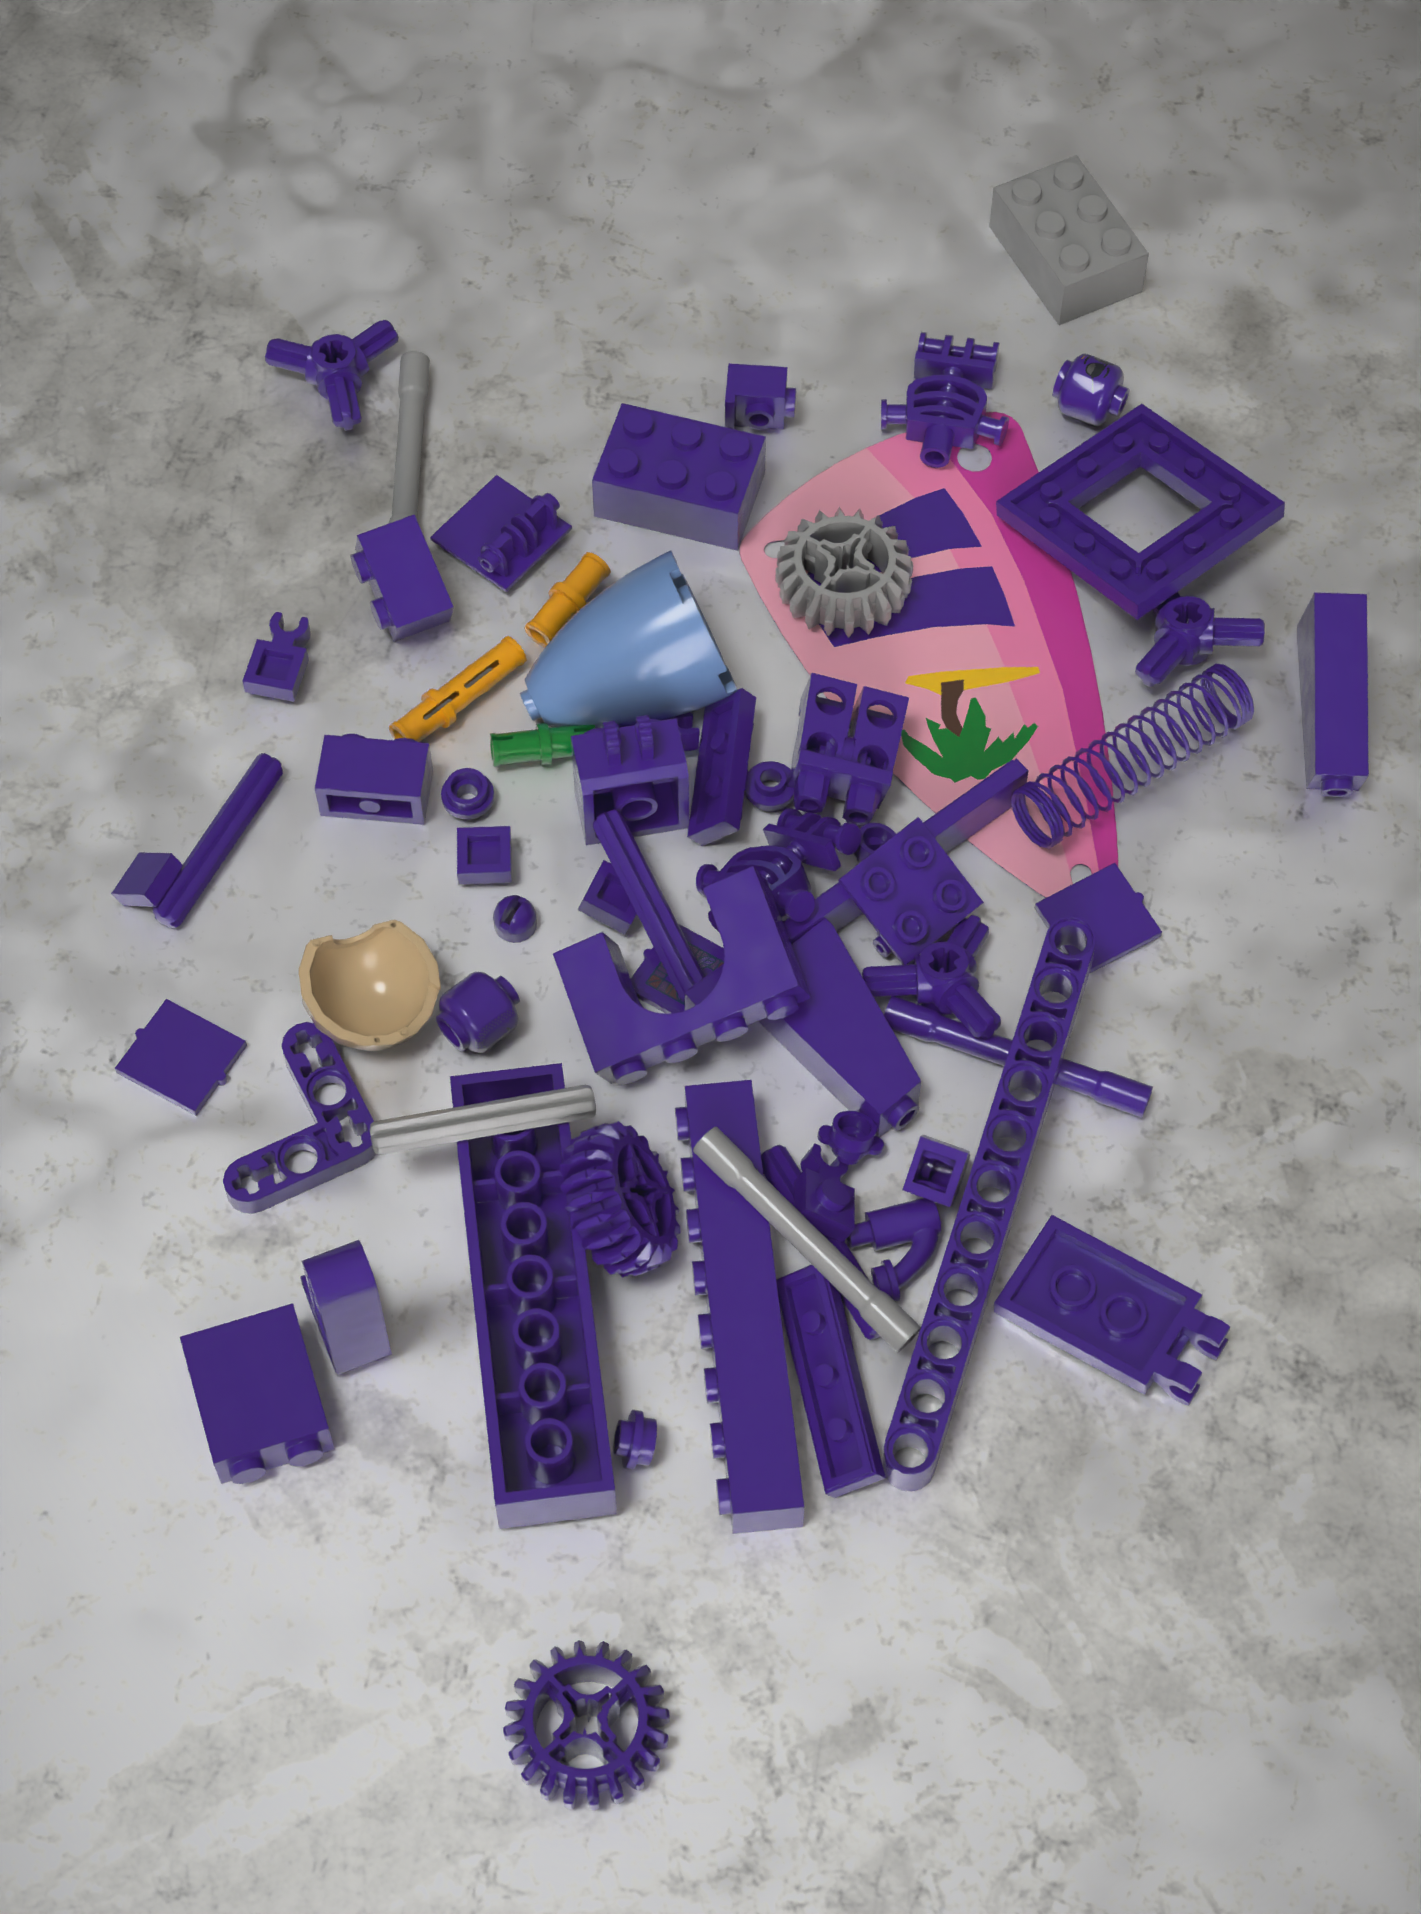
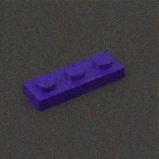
[687,688,756,846]

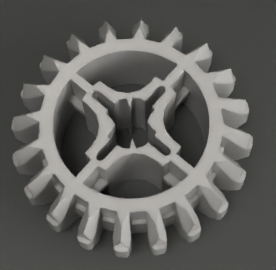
[775,507,913,638]

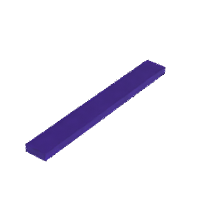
[685,758,1029,1010]

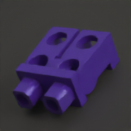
[787,673,909,826]

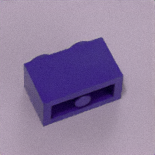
[350,514,454,642]
[315,734,433,825]

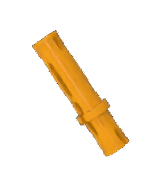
[389,636,527,742]

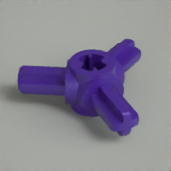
[265,320,399,431]
[1135,592,1265,687]
[862,915,1001,1040]

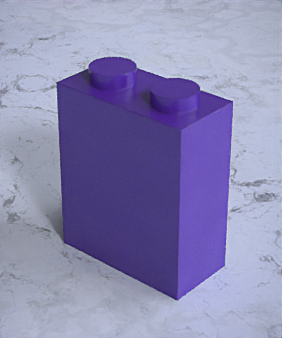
[180,1303,335,1484]

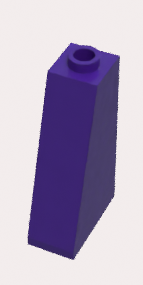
[1297,592,1369,797]
[758,918,922,1137]

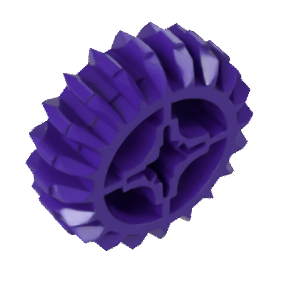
[560,1121,680,1278]
[503,1640,670,1811]

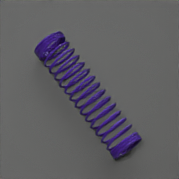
[1011,663,1254,849]

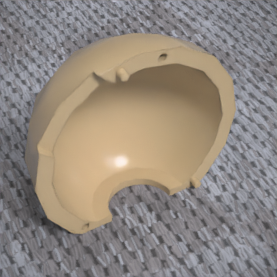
[298,920,441,1051]

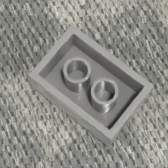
[989,155,1149,325]

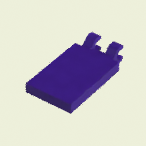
[994,1215,1230,1406]

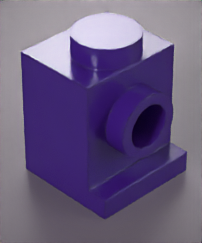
[725,363,796,430]

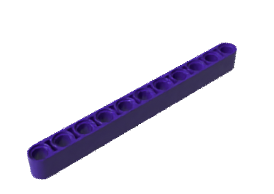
[883,916,1096,1492]

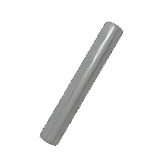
[370,1085,596,1155]

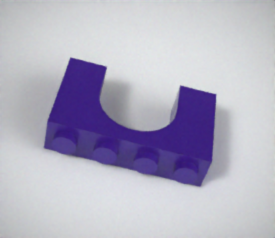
[553,866,812,1085]

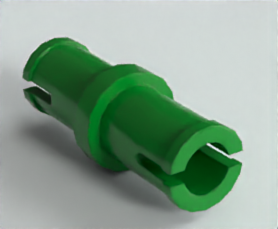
[490,723,595,767]

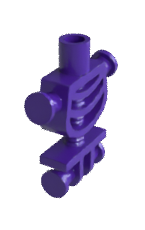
[881,332,1009,468]
[696,808,861,932]

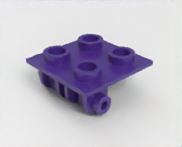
[430,475,572,592]
[838,817,984,965]

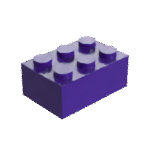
[592,403,766,551]

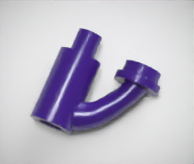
[847,1198,941,1302]

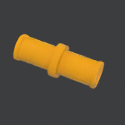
[524,552,611,647]

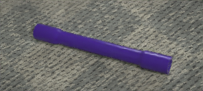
[884,996,1153,1118]

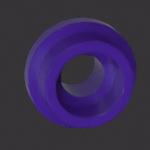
[745,761,794,812]
[441,768,494,819]
[613,1410,657,1470]

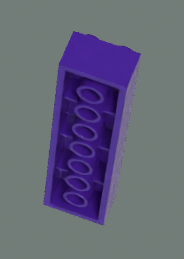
[450,1063,617,1529]

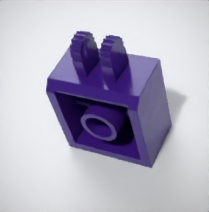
[571,715,689,846]

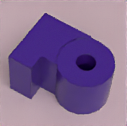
[902,1135,970,1207]

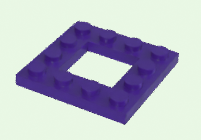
[996,404,1285,620]

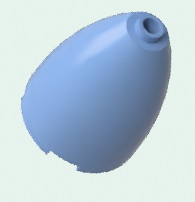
[520,550,738,728]

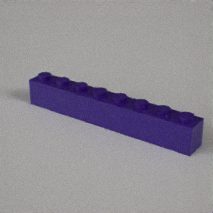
[675,1080,805,1534]

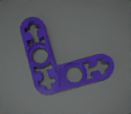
[223,1022,376,1214]

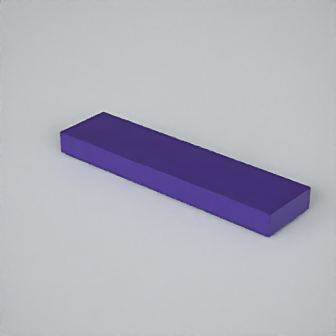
[776,1265,886,1498]

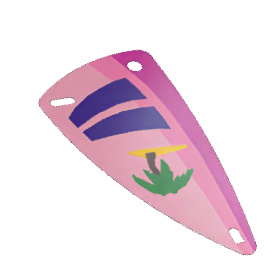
[739,412,1118,898]

